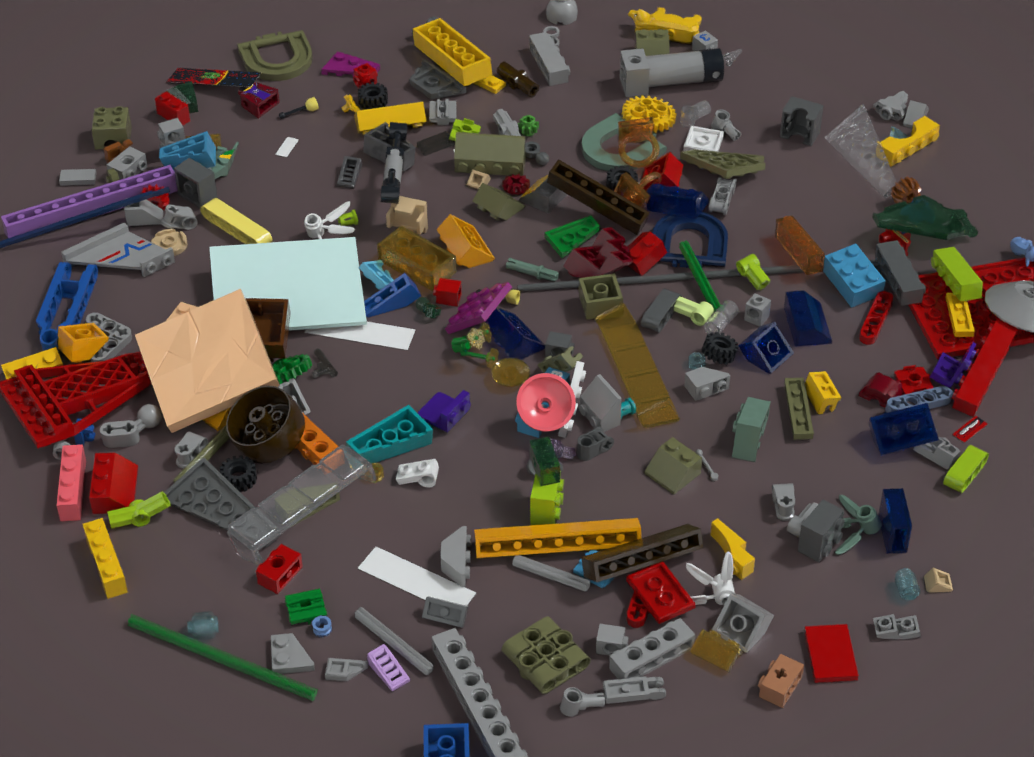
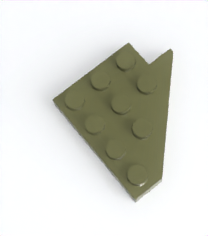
[680,149,765,179]

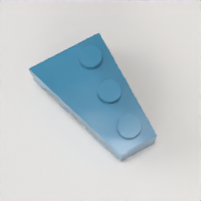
[159,131,216,172]

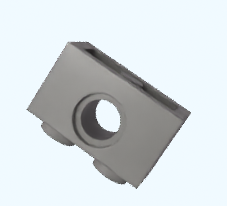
[107,146,147,180]

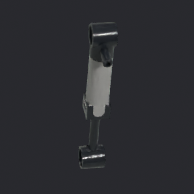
[380,122,407,204]

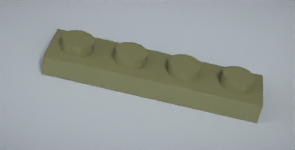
[784,378,814,440]

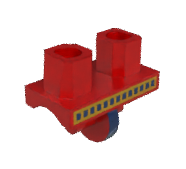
[879,224,911,256]

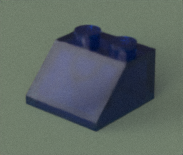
[738,322,794,374]

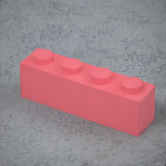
[57,444,86,522]

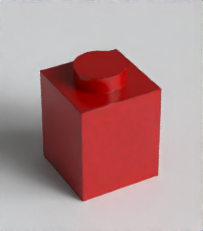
[433,278,462,307]

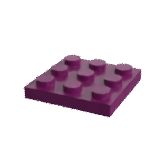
[445,282,512,334]

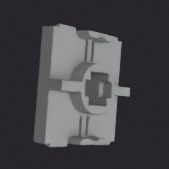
[429,99,457,125]

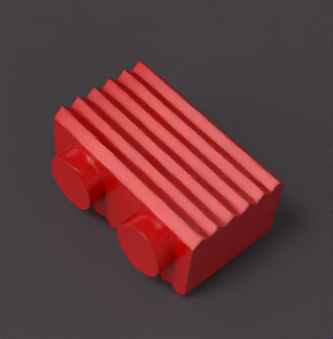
[154,91,190,126]

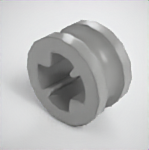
[52,441,70,460]

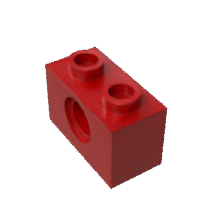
[256,544,303,594]

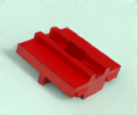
[894,365,934,395]

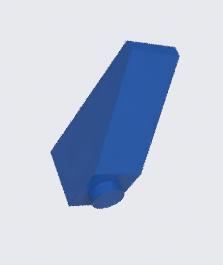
[364,273,421,318]

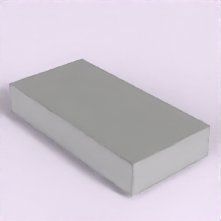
[59,169,97,186]

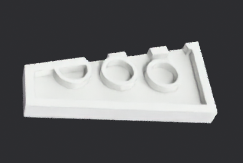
[558,361,586,438]

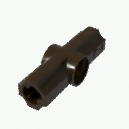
[497,61,539,97]

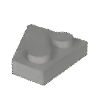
[271,633,315,674]

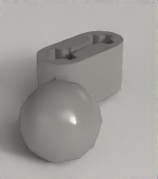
[100,404,162,448]

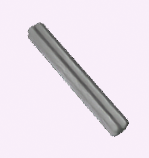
[512,555,590,592]

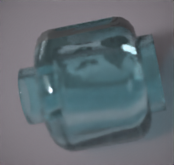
[187,611,219,640]

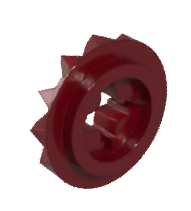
[502,174,530,195]

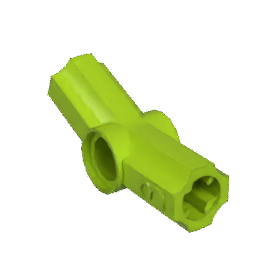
[107,491,171,529]

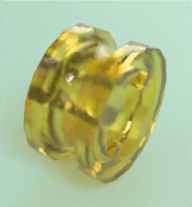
[366,463,384,483]

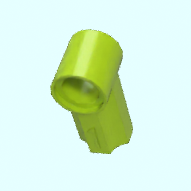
[736,254,771,290]

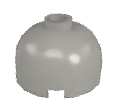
[546,0,578,25]

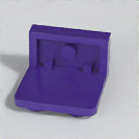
[930,342,977,388]
[418,390,471,432]

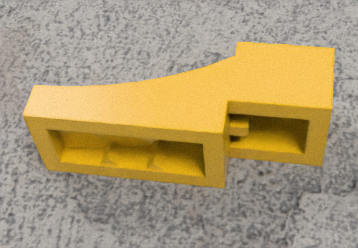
[710,518,755,580]

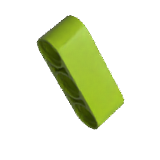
[943,445,989,493]

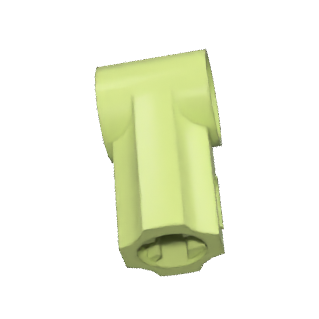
[674,296,714,326]

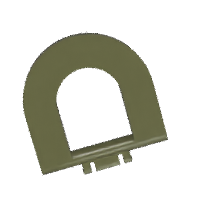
[237,30,312,81]

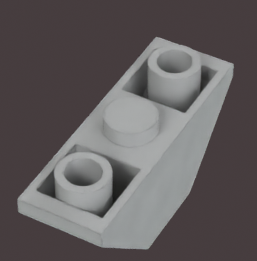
[441,526,471,587]

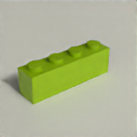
[931,247,983,302]

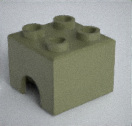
[92,106,132,150]

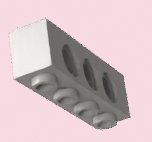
[609,618,696,679]

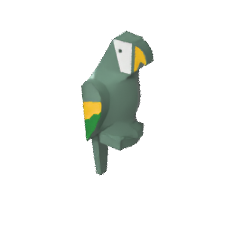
[208,142,239,179]

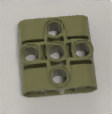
[501,616,591,694]

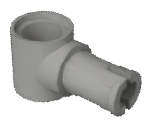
[711,109,742,141]
[560,687,605,717]

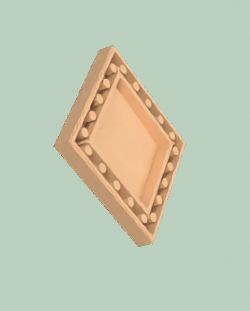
[135,289,280,433]

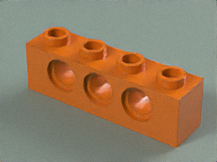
[295,412,345,476]

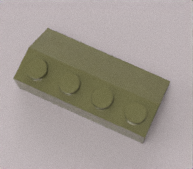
[454,132,525,176]

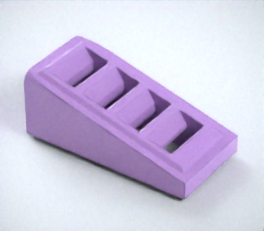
[367,644,410,692]

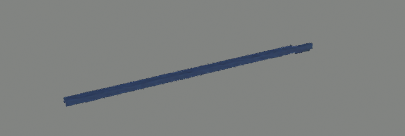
[0,187,170,248]

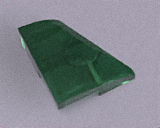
[163,82,198,113]

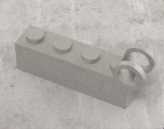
[529,26,570,86]

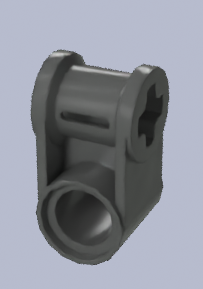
[576,427,614,461]

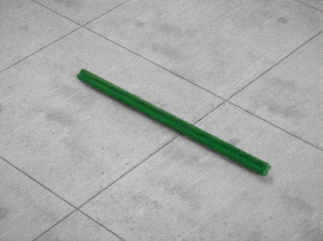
[128,614,318,701]

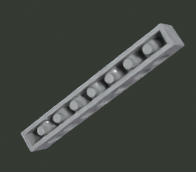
[432,628,528,757]

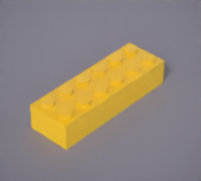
[412,18,492,86]

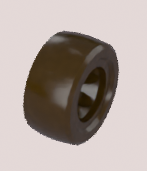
[226,385,305,463]

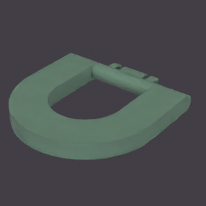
[582,113,667,171]

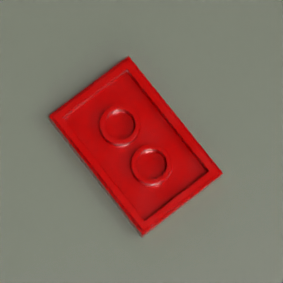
[626,561,696,624]
[804,624,859,683]

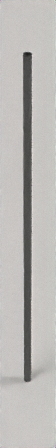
[517,259,879,292]

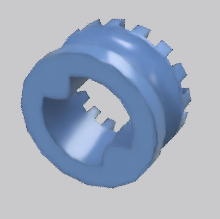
[312,616,332,637]

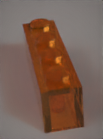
[775,216,825,275]

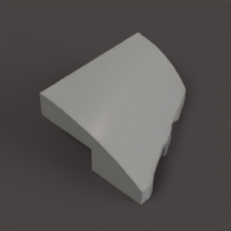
[913,427,961,470]

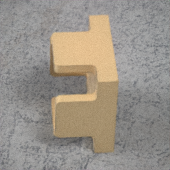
[386,196,428,240]

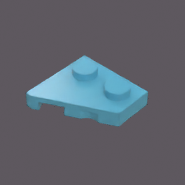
[359,260,394,290]

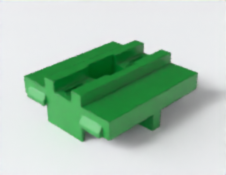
[285,588,328,625]

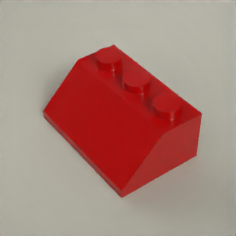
[89,452,138,514]

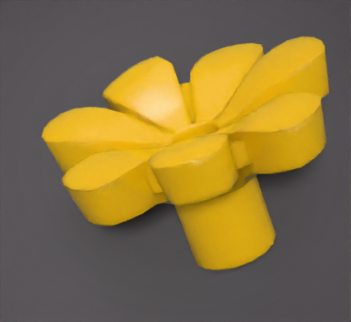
[341,94,360,113]

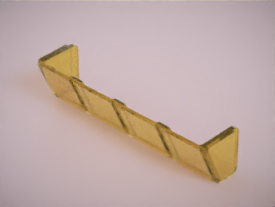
[595,303,680,428]

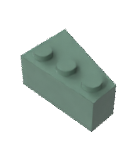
[732,397,771,462]

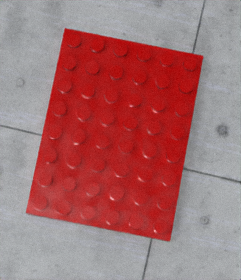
[908,258,1034,359]

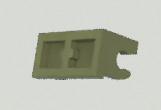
[538,346,583,373]

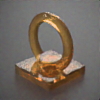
[617,117,659,168]
[614,172,662,209]

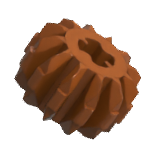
[890,176,922,206]

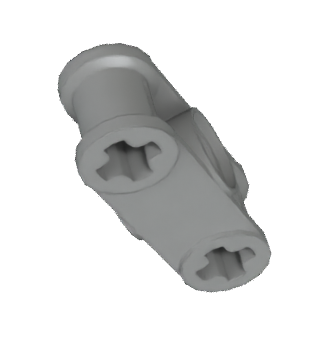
[709,176,737,215]

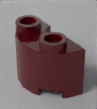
[858,372,903,408]

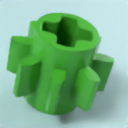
[518,115,539,136]

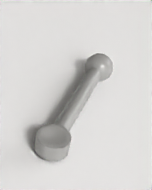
[695,449,719,481]

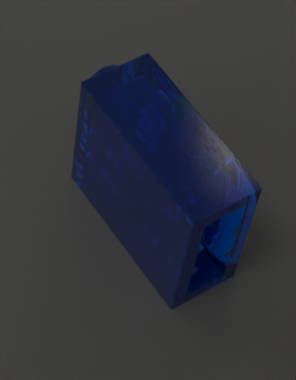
[878,488,912,554]

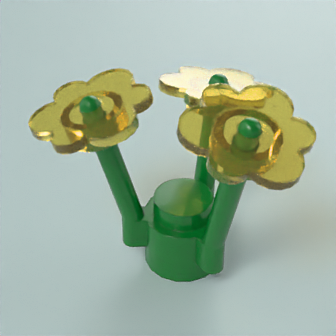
[451,322,499,370]

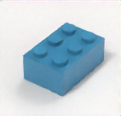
[822,244,886,308]

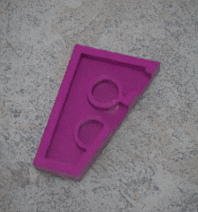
[321,52,380,76]

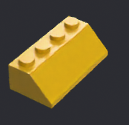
[354,102,426,135]

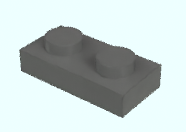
[422,596,469,628]

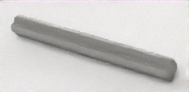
[355,607,434,675]

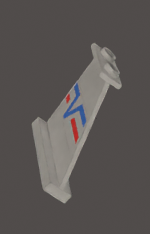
[61,223,175,277]

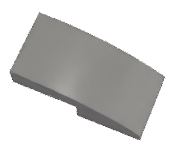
[873,614,921,639]

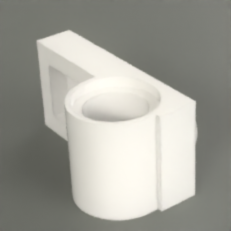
[396,459,439,488]

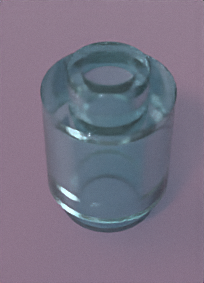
[895,568,921,600]

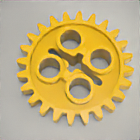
[621,95,677,133]

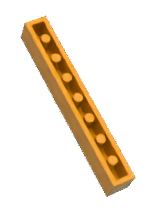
[474,518,641,558]

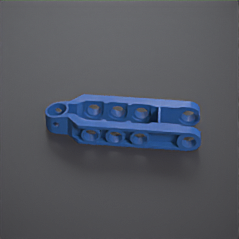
[36,262,98,352]

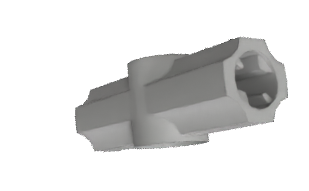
[493,109,521,136]

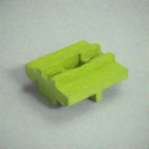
[449,118,481,141]

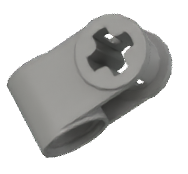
[161,205,197,230]
[175,432,208,469]
[772,483,795,521]

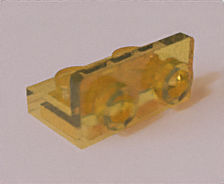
[690,629,743,672]

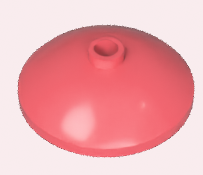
[516,373,576,432]

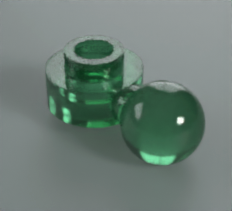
[416,297,442,319]

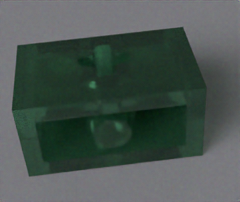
[529,437,560,486]

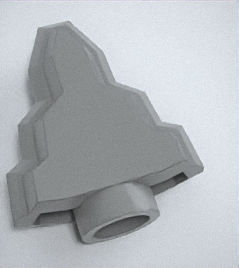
[873,91,908,121]

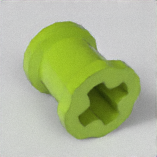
[337,209,358,226]

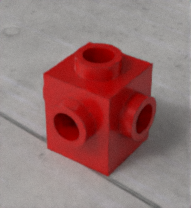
[353,63,378,88]

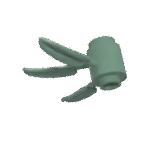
[835,495,882,555]

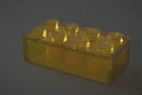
[377,226,457,291]

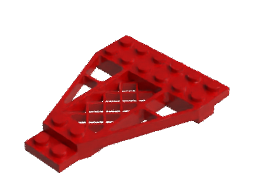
[0,351,152,448]

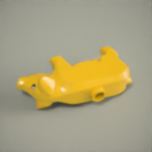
[628,7,702,43]

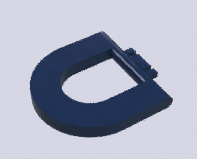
[653,210,728,268]

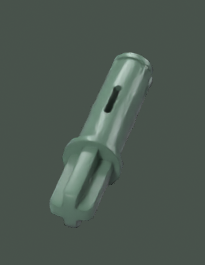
[506,258,559,282]

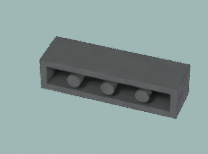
[875,240,926,306]

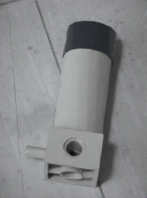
[620,48,724,97]

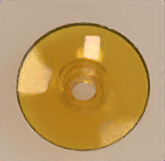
[492,358,530,387]

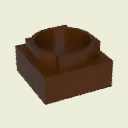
[246,298,291,362]

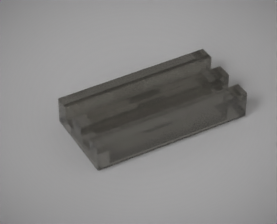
[417,131,455,156]

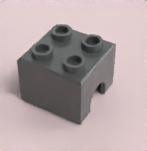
[780,96,824,146]

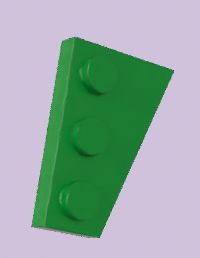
[544,215,600,258]

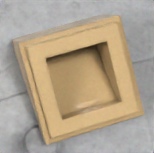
[466,170,491,190]
[924,568,953,593]

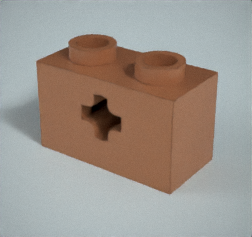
[758,654,804,708]

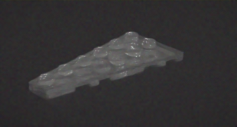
[824,104,897,199]

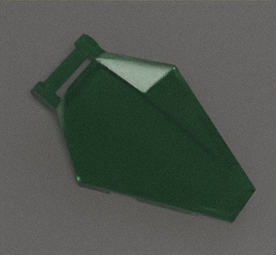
[872,195,978,240]

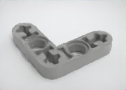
[86,313,132,362]

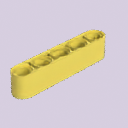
[200,198,273,244]

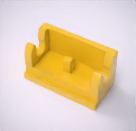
[805,371,841,414]

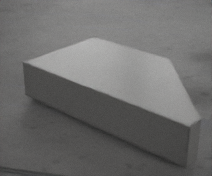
[325,658,369,681]

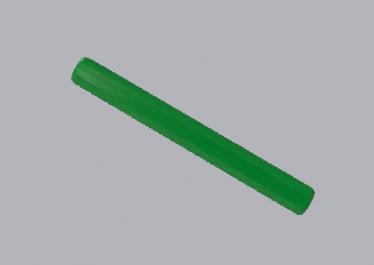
[679,240,721,313]

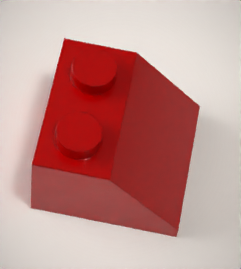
[639,152,684,195]
[627,231,667,276]

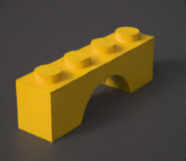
[876,116,940,167]
[83,518,128,599]

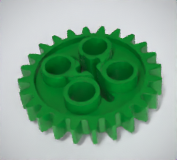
[272,354,313,385]

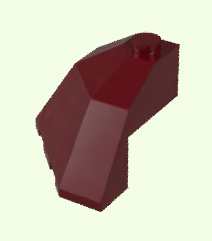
[563,227,633,278]

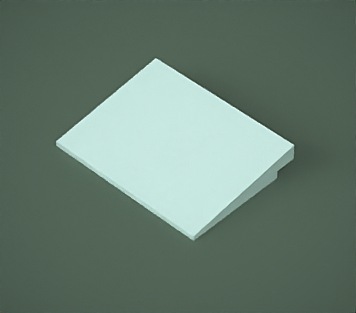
[209,237,367,331]

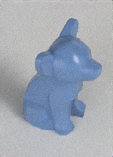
[1010,237,1034,267]

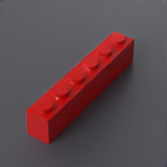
[952,318,1018,417]

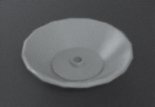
[985,280,1034,333]

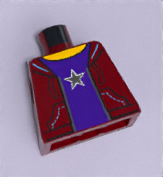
[238,82,280,119]

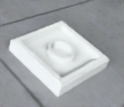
[683,126,724,152]

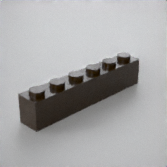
[547,159,650,236]
[581,524,703,583]

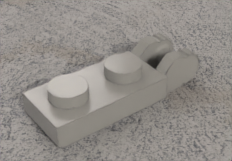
[603,676,666,704]

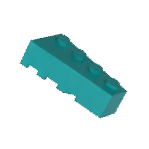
[346,405,433,469]

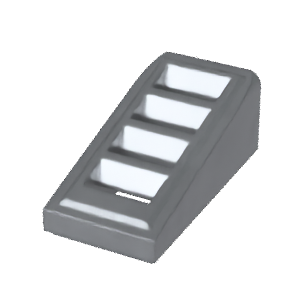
[337,156,362,188]

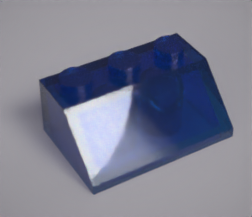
[646,184,709,219]
[784,290,832,347]
[481,307,545,360]
[868,403,939,456]

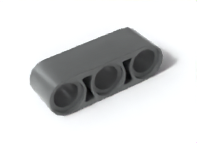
[641,288,682,333]

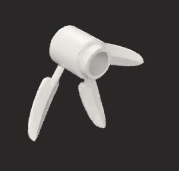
[304,201,355,239]
[686,551,735,605]

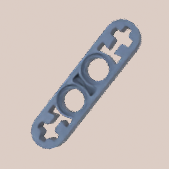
[885,386,953,417]

